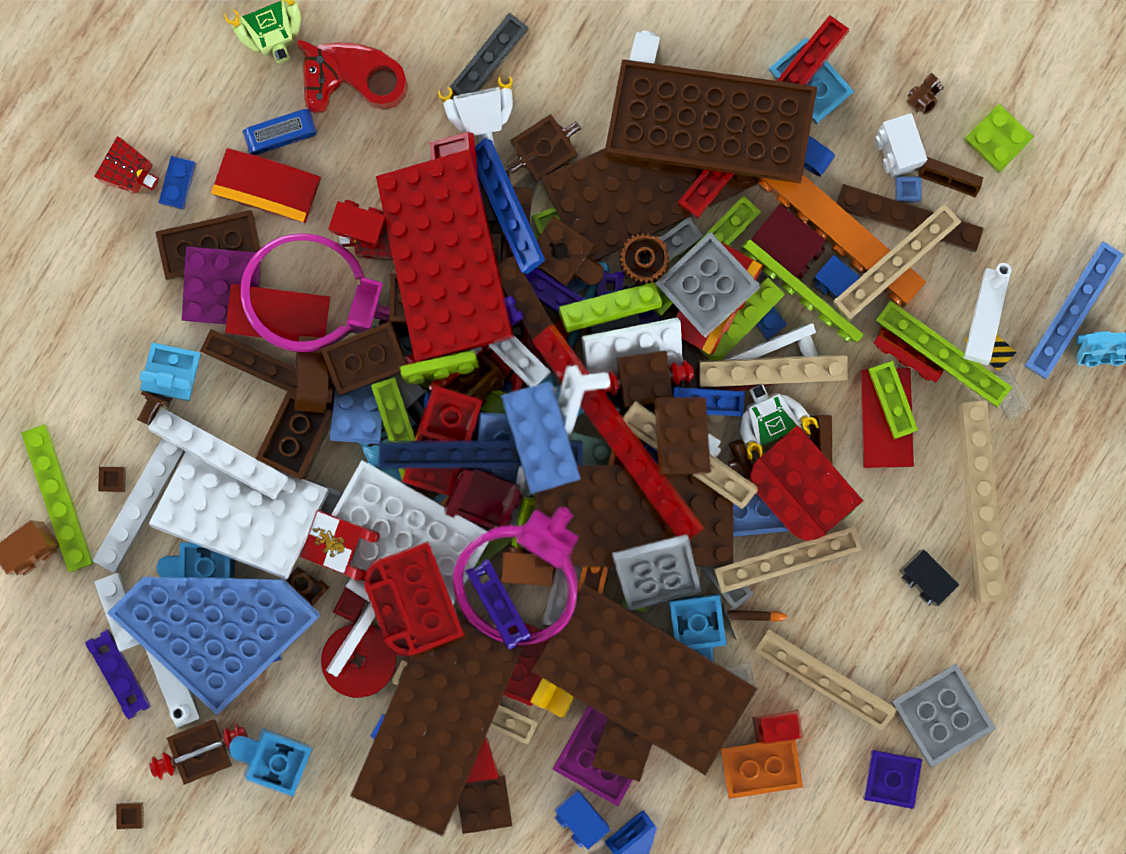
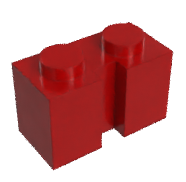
[328,200,386,248]

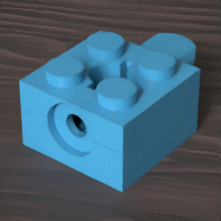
[156,542,235,579]
[669,593,726,662]
[229,728,312,797]

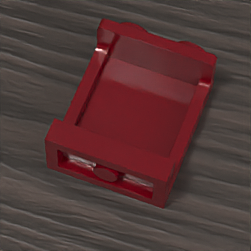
[751,204,826,279]
[444,468,523,529]

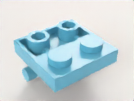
[1076,331,1126,367]
[140,343,201,402]

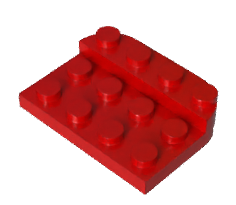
[751,425,864,541]
[364,541,464,655]

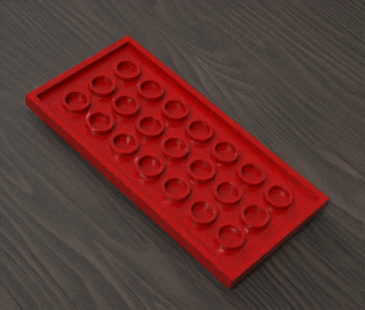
[376,149,514,363]

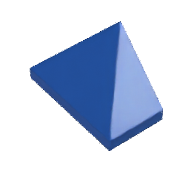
[605,810,657,854]

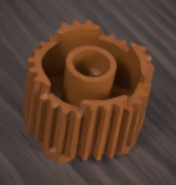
[620,233,670,286]

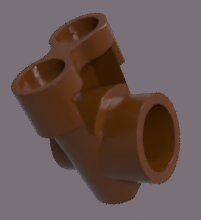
[906,73,944,115]
[728,439,755,480]
[286,567,329,607]

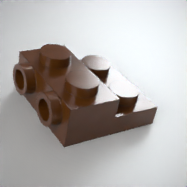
[447,353,506,408]

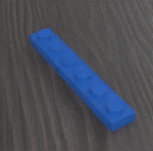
[475,138,545,274]

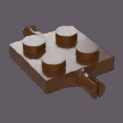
[506,114,582,182]

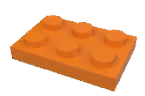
[721,739,803,799]

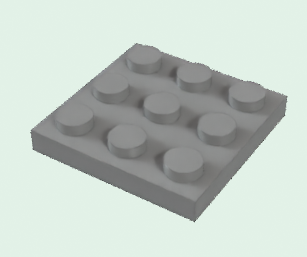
[656,232,761,338]
[613,535,702,611]
[891,664,996,767]

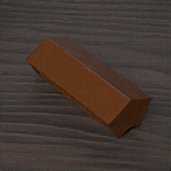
[918,157,984,198]
[810,415,833,465]

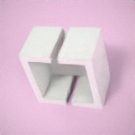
[874,113,928,179]

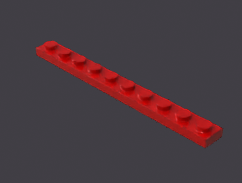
[678,15,849,219]
[532,325,704,540]

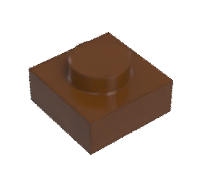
[98,467,126,492]
[116,802,144,829]

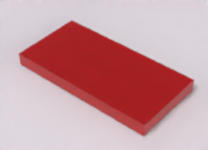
[225,283,330,342]
[860,368,914,468]

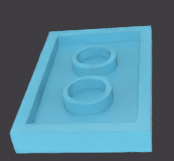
[768,37,854,125]

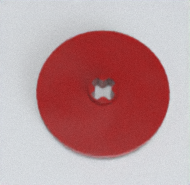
[321,623,396,698]

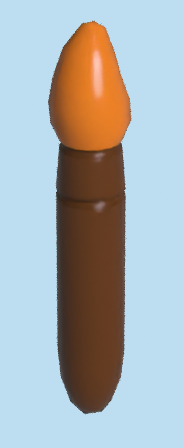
[726,610,787,622]

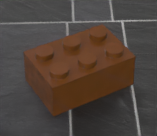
[255,391,333,480]

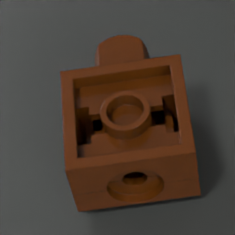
[537,216,604,287]

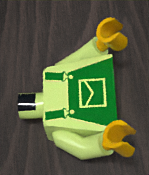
[223,0,301,64]

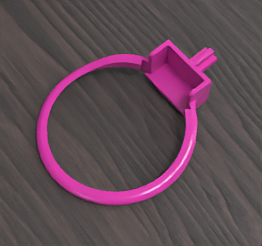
[240,233,398,352]
[453,507,579,645]

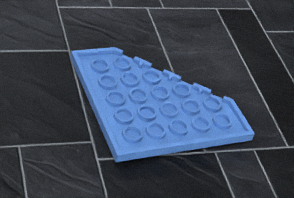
[107,577,320,715]

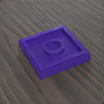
[863,750,922,809]

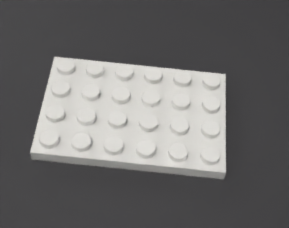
[149,451,329,580]
[332,460,489,605]

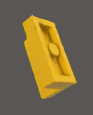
[530,678,575,718]

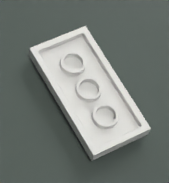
[582,318,683,378]

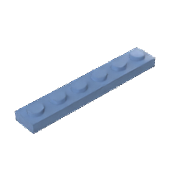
[1024,241,1124,379]

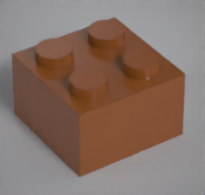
[0,520,59,576]
[501,548,554,586]

